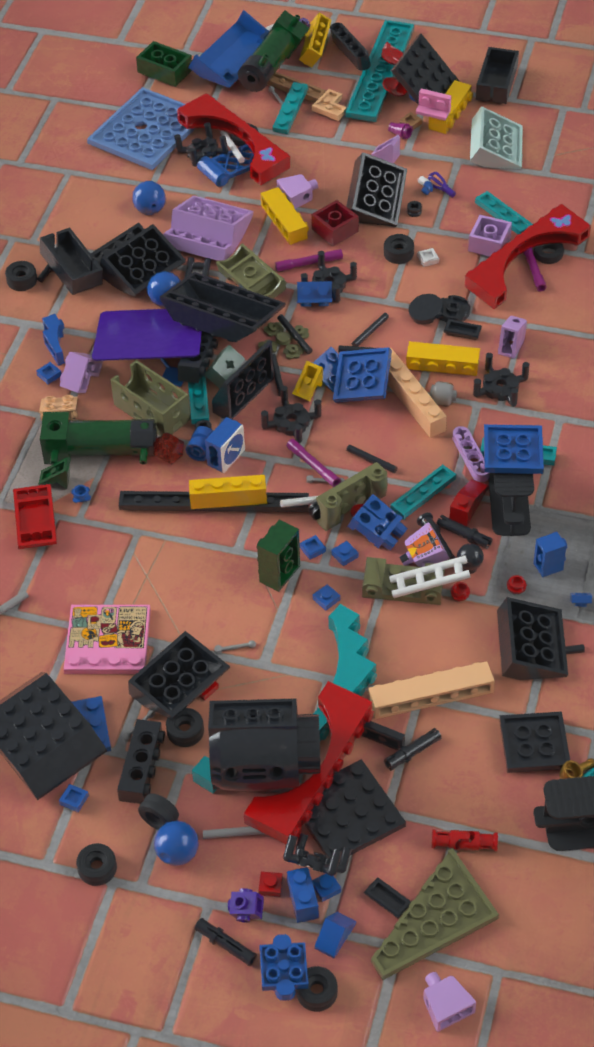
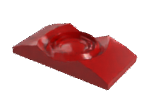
[13,484,57,549]

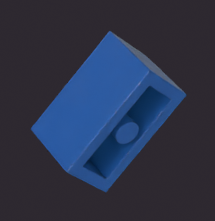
[533,532,567,578]
[287,867,319,923]

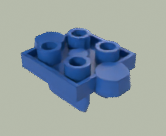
[260,934,308,1001]

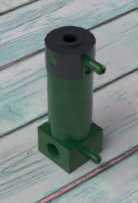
[238,10,310,92]
[40,412,157,465]

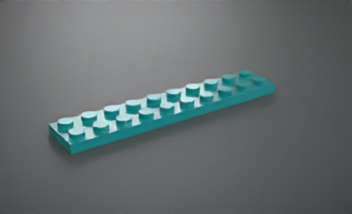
[345,20,414,122]

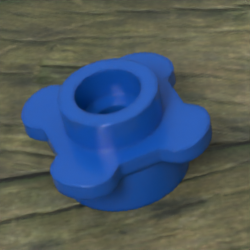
[71,485,91,503]

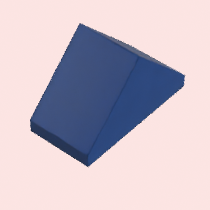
[314,911,357,959]

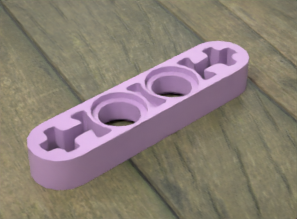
[452,426,490,482]

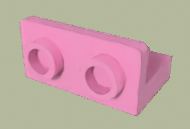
[416,89,451,120]

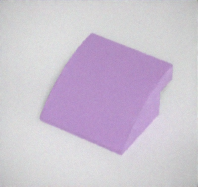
[163,195,254,261]

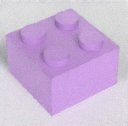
[468,215,512,256]

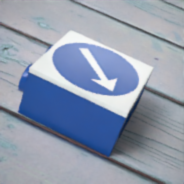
[205,417,245,473]

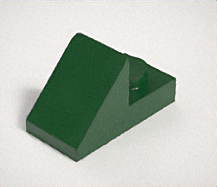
[38,457,71,489]

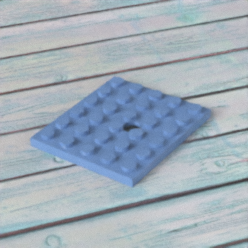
[87,87,196,170]

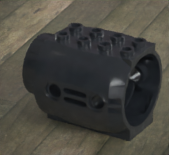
[208,698,321,791]

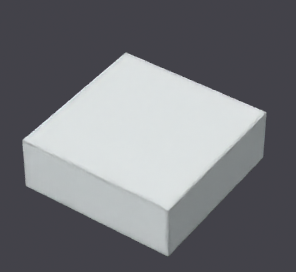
[417,248,439,267]

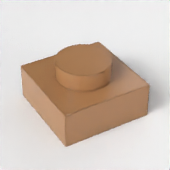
[400,112,422,130]

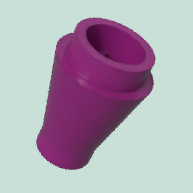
[388,122,413,139]

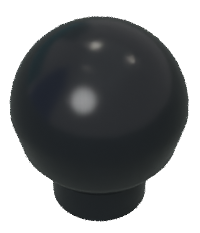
[457,543,484,574]

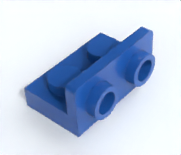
[297,281,332,306]

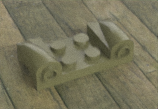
[216,243,287,299]
[316,462,388,531]
[362,557,445,605]

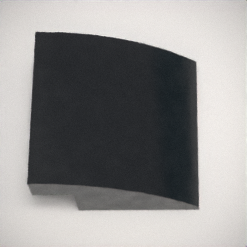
[90,222,186,296]

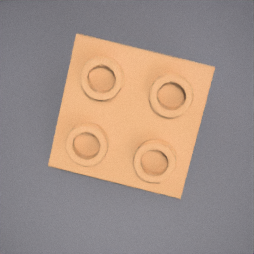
[39,395,78,420]

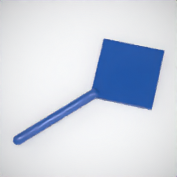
[160,358,184,387]

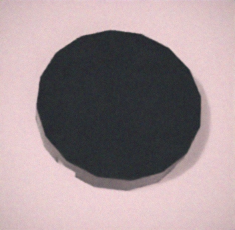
[409,293,444,324]
[439,295,471,323]

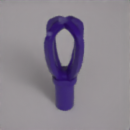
[428,172,456,197]

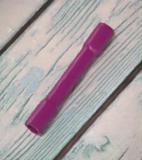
[523,248,547,292]
[275,249,343,272]
[286,439,341,487]

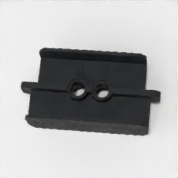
[488,473,534,536]
[533,776,594,851]

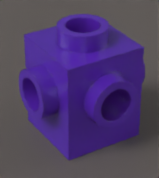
[228,888,264,923]

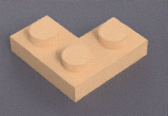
[312,89,347,121]

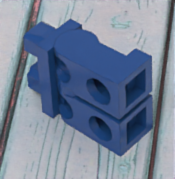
[347,494,408,551]

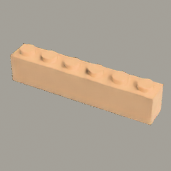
[388,348,446,438]
[368,661,495,719]

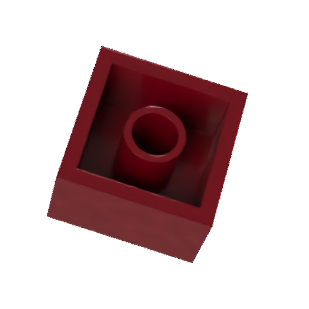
[311,200,359,246]

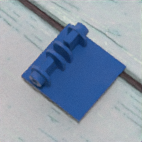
[313,347,339,392]

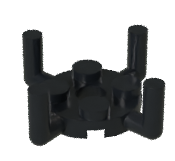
[174,122,228,167]
[301,251,357,303]
[473,353,530,407]
[261,386,322,443]
[283,833,352,876]

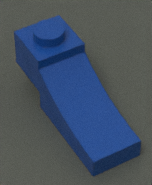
[42,314,65,366]

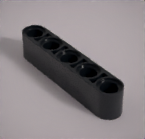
[330,22,371,71]

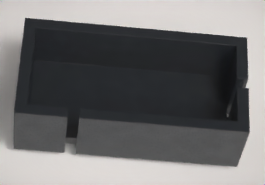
[476,47,519,104]
[40,227,103,295]

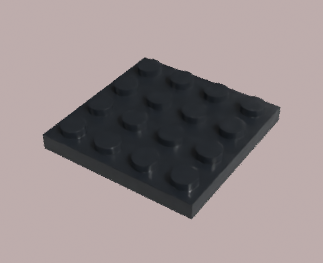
[391,33,460,105]
[304,759,406,858]

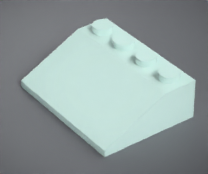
[470,106,523,169]

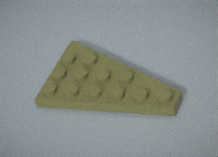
[371,848,499,980]

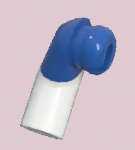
[418,176,433,195]

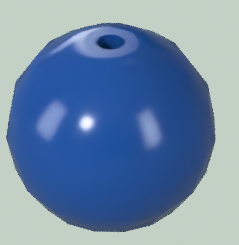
[132,181,166,215]
[147,271,181,307]
[154,820,199,866]

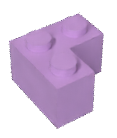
[60,352,103,393]

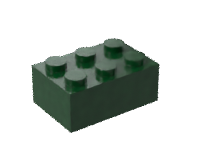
[136,41,192,87]
[256,519,301,592]

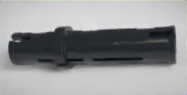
[437,515,493,549]
[384,728,442,771]
[194,918,257,966]

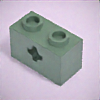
[205,345,245,389]

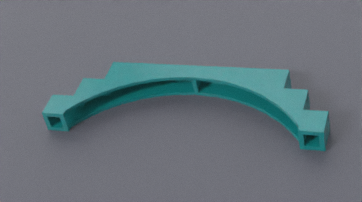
[192,604,377,794]

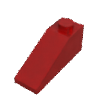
[449,479,489,526]

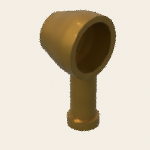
[559,758,594,779]

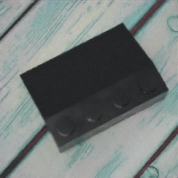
[346,152,407,227]
[212,340,274,419]
[497,597,568,680]
[128,631,230,720]

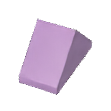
[371,135,400,164]

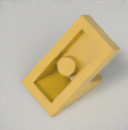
[292,361,323,401]

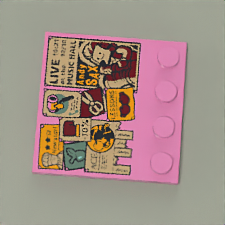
[64,605,151,674]

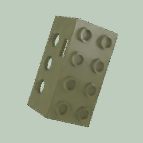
[111,360,191,440]

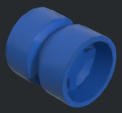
[185,426,213,461]

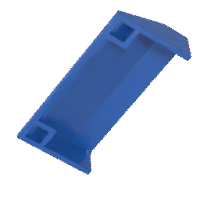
[188,10,269,88]

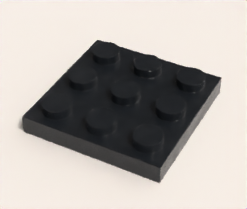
[499,711,570,773]

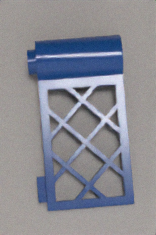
[197,144,254,187]

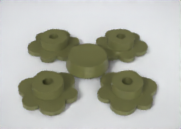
[258,322,309,359]

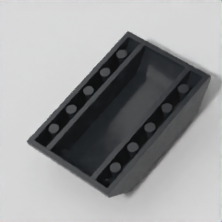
[160,272,286,342]
[0,672,107,800]

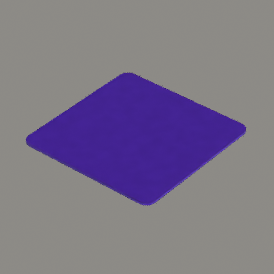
[92,309,202,361]

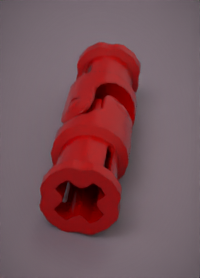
[431,829,498,852]

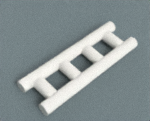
[389,555,471,598]

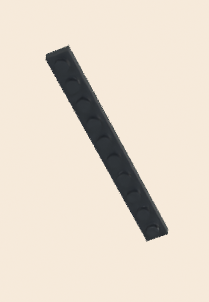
[118,491,309,512]

